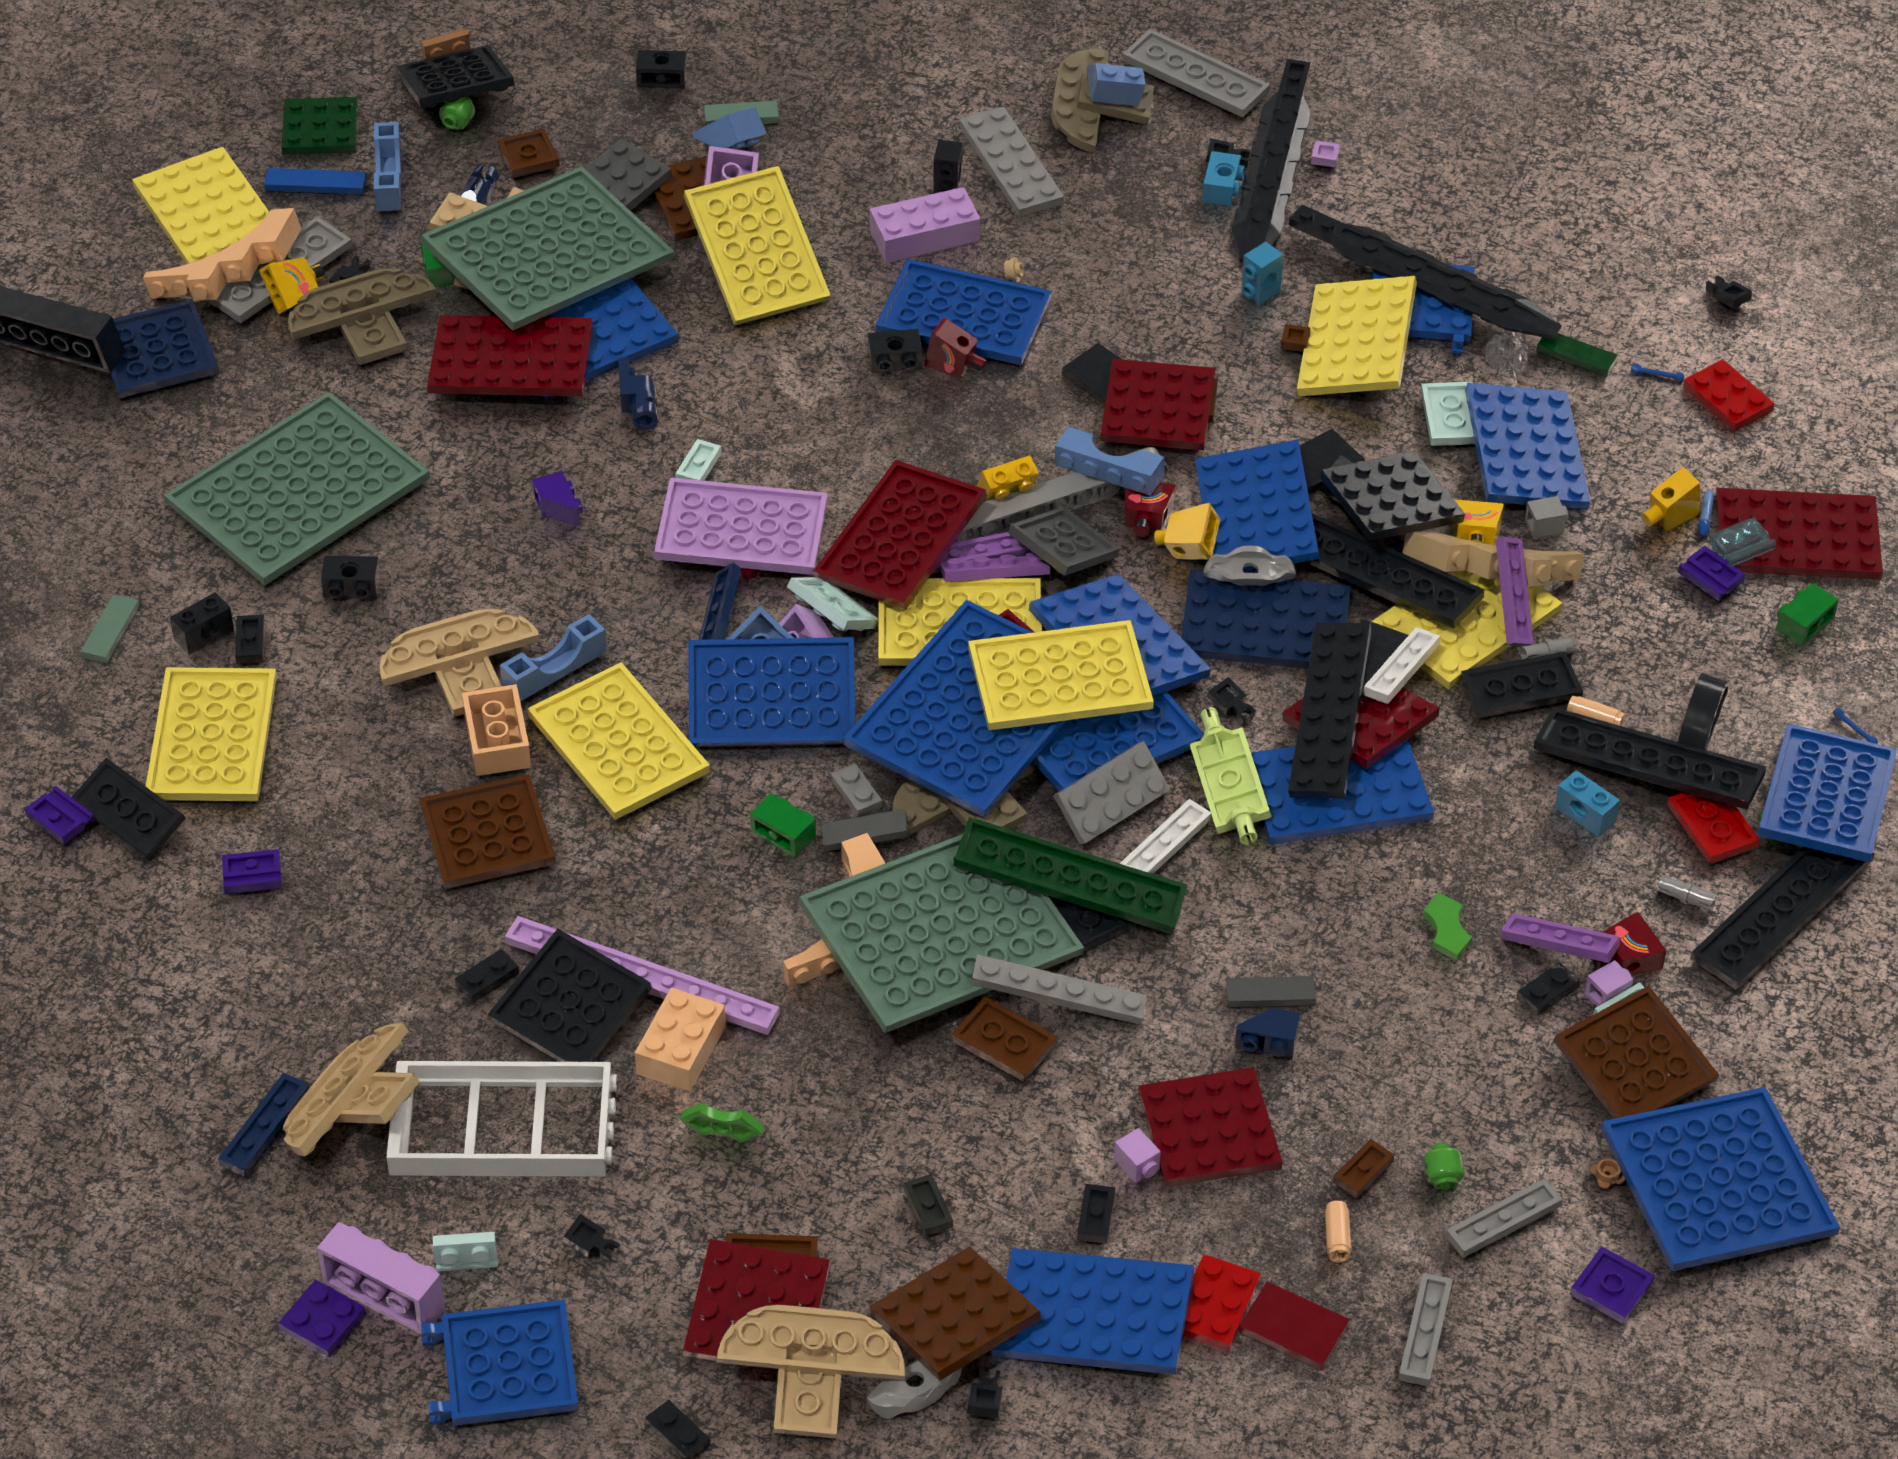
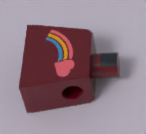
[924,317,987,378]
[1125,482,1176,537]
[1592,912,1667,976]

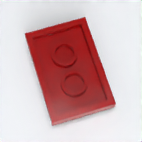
[1683,359,1775,431]
[1667,792,1760,864]
[1183,1254,1261,1351]

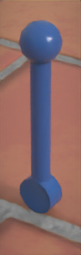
[1631,364,1685,382]
[1833,708,1878,744]

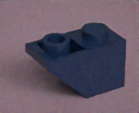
[1235,1008,1300,1058]

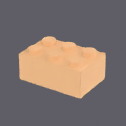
[462,684,531,776]
[635,988,726,1092]

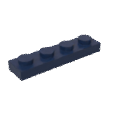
[699,562,741,640]
[218,1073,309,1177]

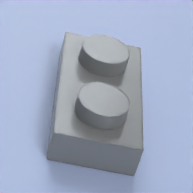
[831,763,882,818]

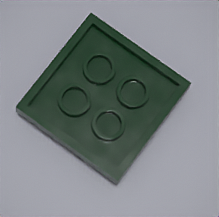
[281,97,358,155]

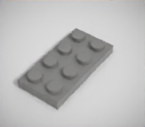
[1053,741,1171,845]

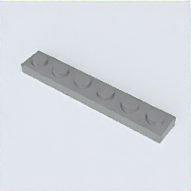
[971,954,1147,1025]

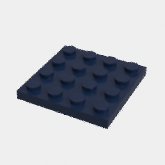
[110,299,219,398]

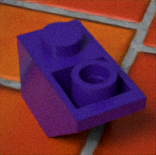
[532,471,583,526]

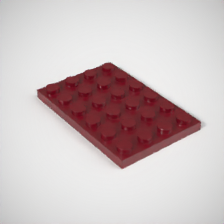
[427,315,593,396]
[813,460,987,609]
[1715,488,1883,580]

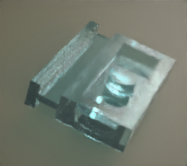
[1708,517,1776,567]

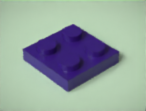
[1570,1246,1655,1324]
[278,1279,366,1358]

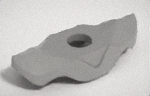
[1203,546,1296,586]
[867,1361,962,1419]

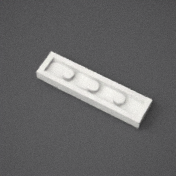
[1363,627,1440,704]
[1120,799,1211,874]

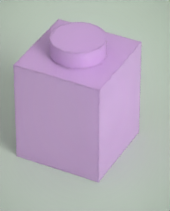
[1585,960,1633,1007]
[1114,1128,1161,1183]

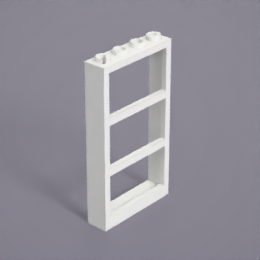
[387,1061,617,1177]

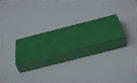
[1536,333,1618,377]

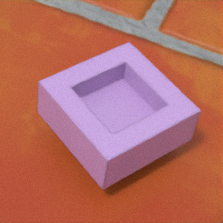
[1311,141,1340,167]

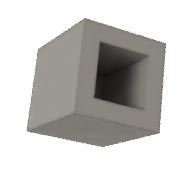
[1525,496,1568,538]

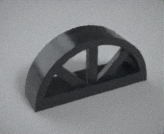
[1678,672,1730,750]

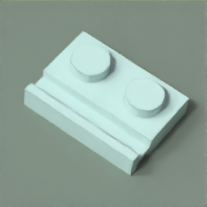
[433,1232,498,1271]

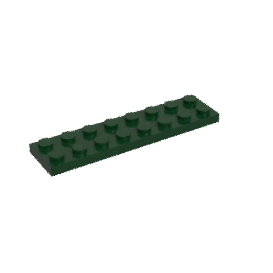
[953,817,1187,934]

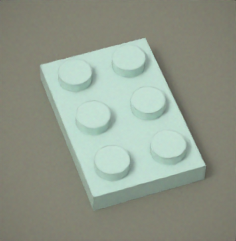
[1421,382,1475,446]
[787,577,879,631]

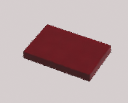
[1239,1281,1350,1371]

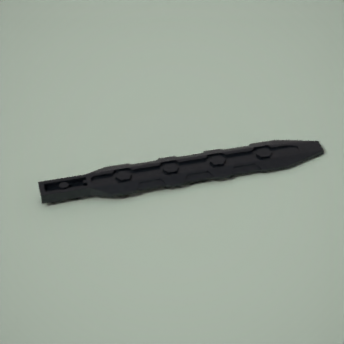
[1232,59,1311,262]
[1289,204,1562,339]

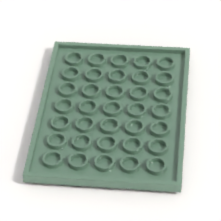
[420,166,674,330]
[164,392,430,585]
[798,822,1084,1033]

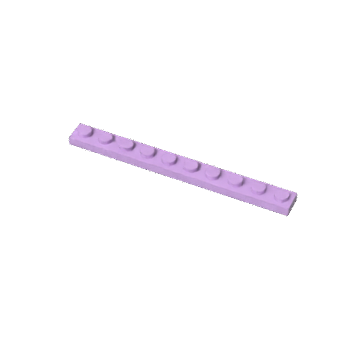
[505,916,780,1035]

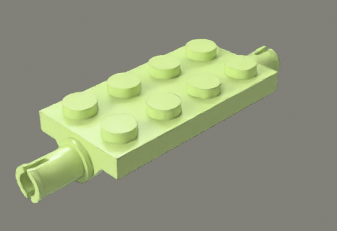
[1190,707,1272,845]

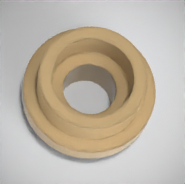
[1004,257,1024,283]

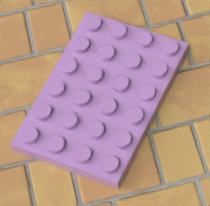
[654,478,828,575]

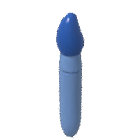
[1698,490,1714,536]

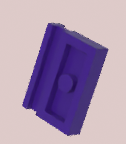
[1678,546,1745,601]
[25,786,95,845]
[222,849,282,894]

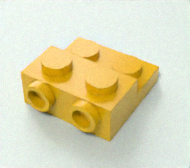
[977,455,1039,501]

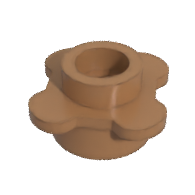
[1590,1158,1625,1189]

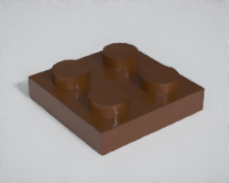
[497,128,560,178]

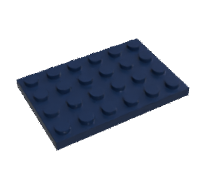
[1181,570,1351,669]

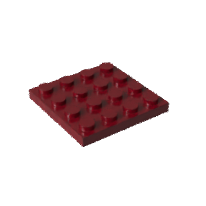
[1100,359,1216,450]
[1283,687,1439,769]
[1138,1067,1283,1188]
[683,1239,830,1372]

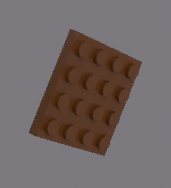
[652,156,707,241]
[419,774,556,889]
[1553,985,1719,1119]
[869,1246,1041,1381]

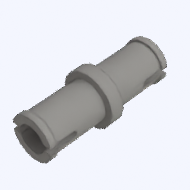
[1520,636,1577,660]
[1657,875,1718,911]

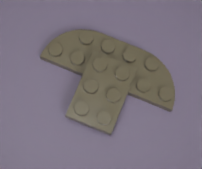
[1051,48,1154,153]
[288,268,437,365]
[893,761,1039,839]

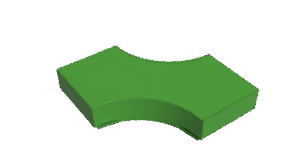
[1423,892,1472,961]
[680,1102,765,1143]

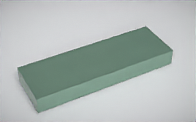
[704,100,779,125]
[80,594,139,664]

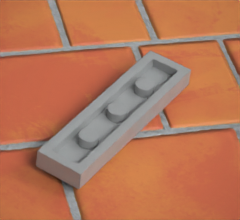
[1445,1178,1563,1258]
[1398,1273,1453,1387]

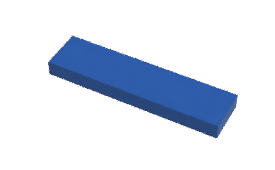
[264,168,367,195]

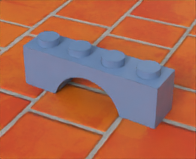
[374,122,401,211]
[1055,427,1164,496]
[500,614,607,702]

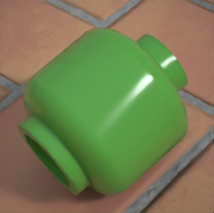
[439,97,475,131]
[1423,1143,1464,1190]

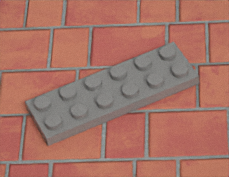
[1122,29,1270,117]
[959,106,1064,217]
[207,216,353,324]

